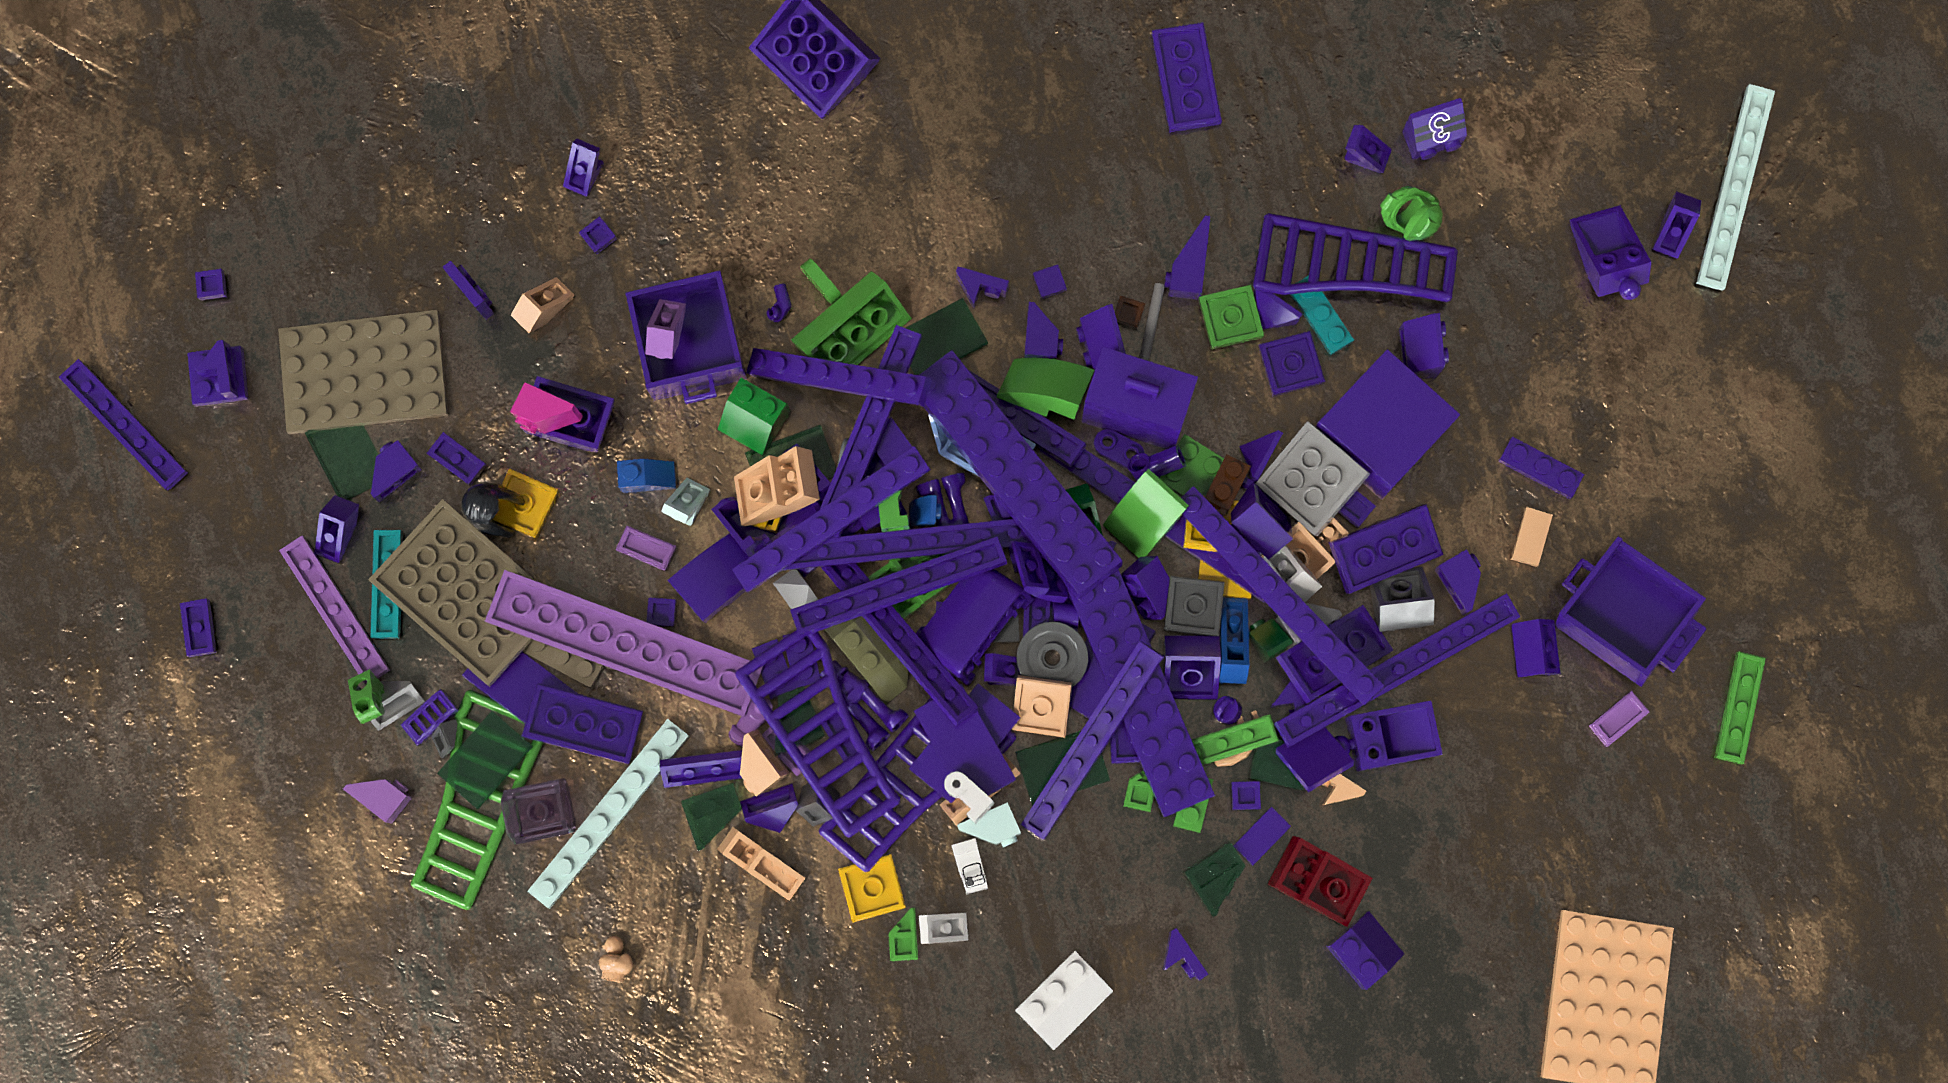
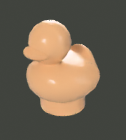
[599,936,633,983]

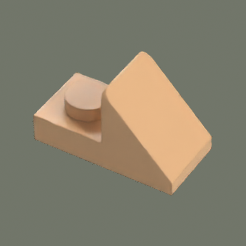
[1322,774,1366,805]

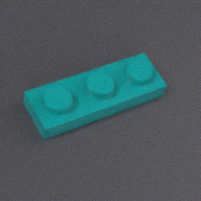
[1290,275,1354,356]

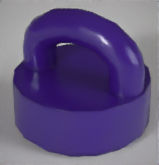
[1213,696,1242,724]

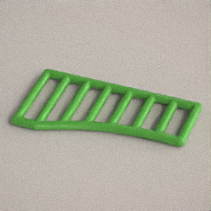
[411,690,543,910]

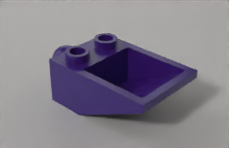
[1570,205,1651,300]
[1334,701,1443,772]

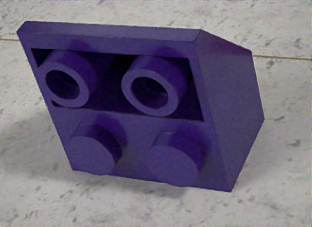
[1399,313,1449,379]

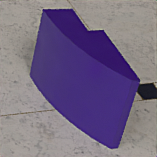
[667,533,749,623]

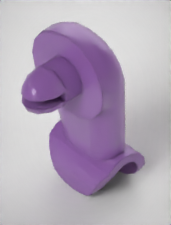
[728,697,773,747]

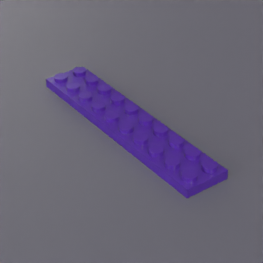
[1064,569,1215,817]

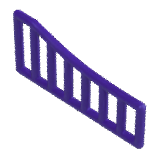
[1253,213,1458,302]
[735,630,900,837]
[819,694,1016,872]

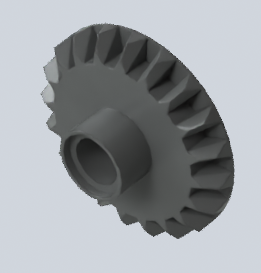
[1017,622,1088,687]

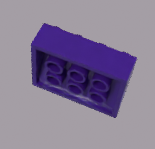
[749,0,881,119]

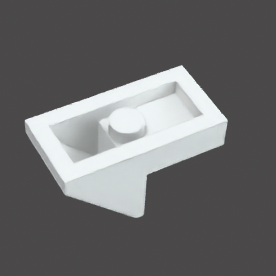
[919,913,968,944]

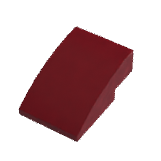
[1268,836,1373,927]

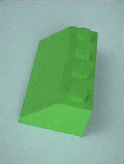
[791,271,912,365]

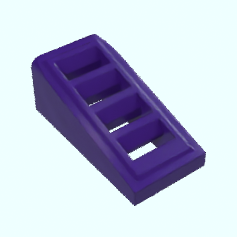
[401,689,459,746]

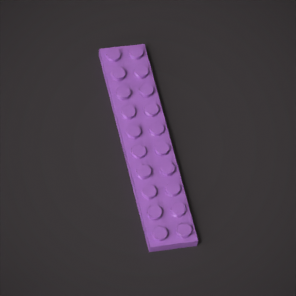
[485,570,763,717]

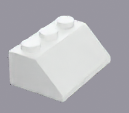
[1015,951,1113,1050]

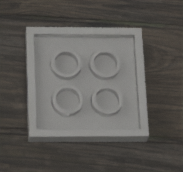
[1255,421,1370,537]

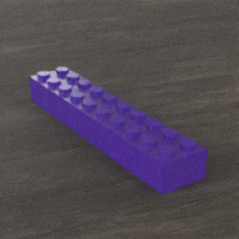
[919,350,1123,600]

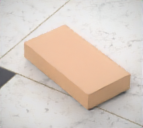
[1511,507,1553,567]

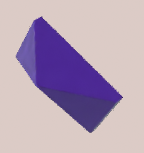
[1253,289,1302,330]
[1239,430,1283,482]
[740,784,798,833]

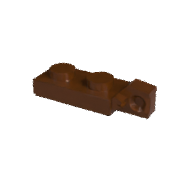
[1205,454,1251,517]

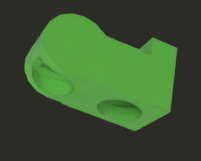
[879,490,910,532]
[348,669,385,724]

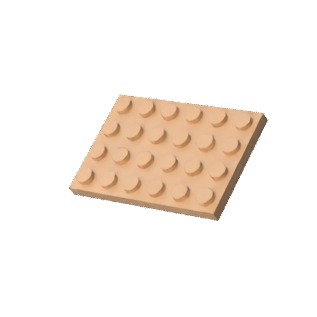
[1541,910,1674,1083]

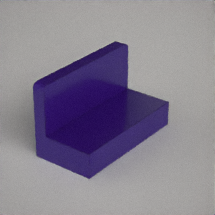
[1512,619,1561,677]

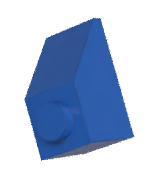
[617,459,676,493]

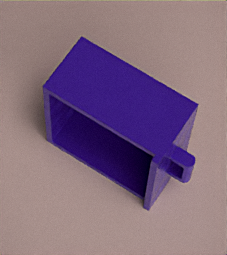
[625,270,747,404]
[1082,347,1198,449]
[1316,349,1461,500]
[1555,536,1706,687]

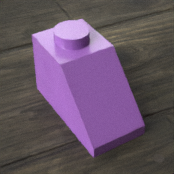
[646,299,686,359]
[343,779,412,824]

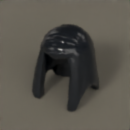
[461,483,525,538]

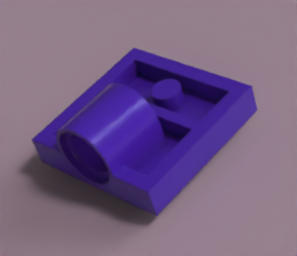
[1023,589,1079,637]

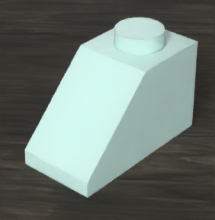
[957,802,1021,847]

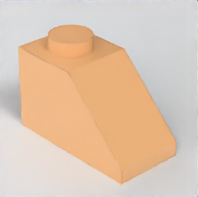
[511,277,575,333]
[740,729,789,796]

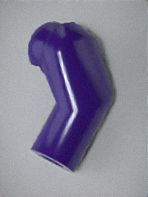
[766,283,792,322]

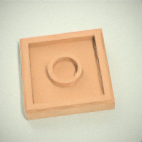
[1012,675,1072,738]

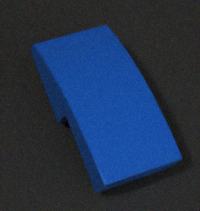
[908,495,941,530]

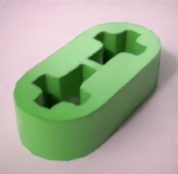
[800,258,842,305]

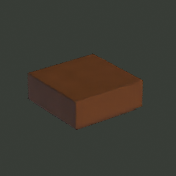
[1115,296,1146,330]

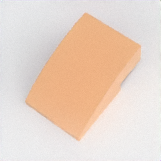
[734,446,820,526]
[1261,517,1350,580]

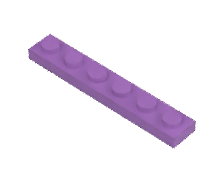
[279,536,390,684]

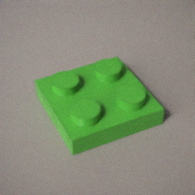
[1198,285,1264,350]
[1160,434,1224,497]

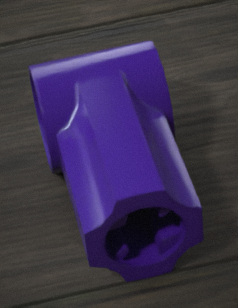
[1127,445,1186,481]

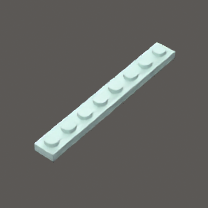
[1696,84,1775,291]
[528,719,690,909]

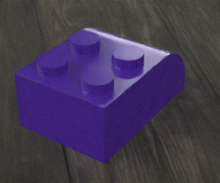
[520,376,615,452]

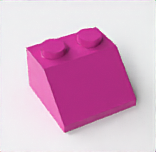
[510,382,583,434]

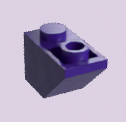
[1121,556,1170,620]

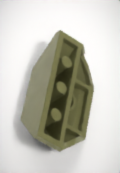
[824,616,909,705]

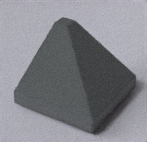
[431,719,458,759]

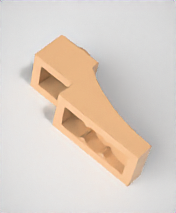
[717,827,805,901]

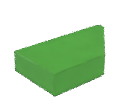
[1123,771,1154,812]
[889,908,918,961]

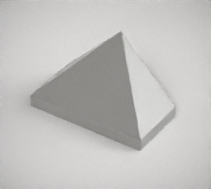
[773,569,818,609]
[371,681,425,731]

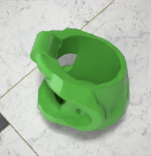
[1380,186,1443,241]

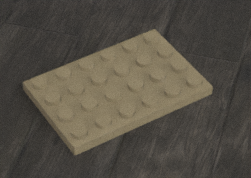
[278,310,449,434]
[368,499,537,687]

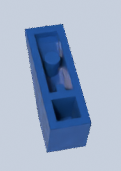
[1219,597,1249,684]

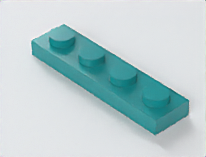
[371,530,403,639]

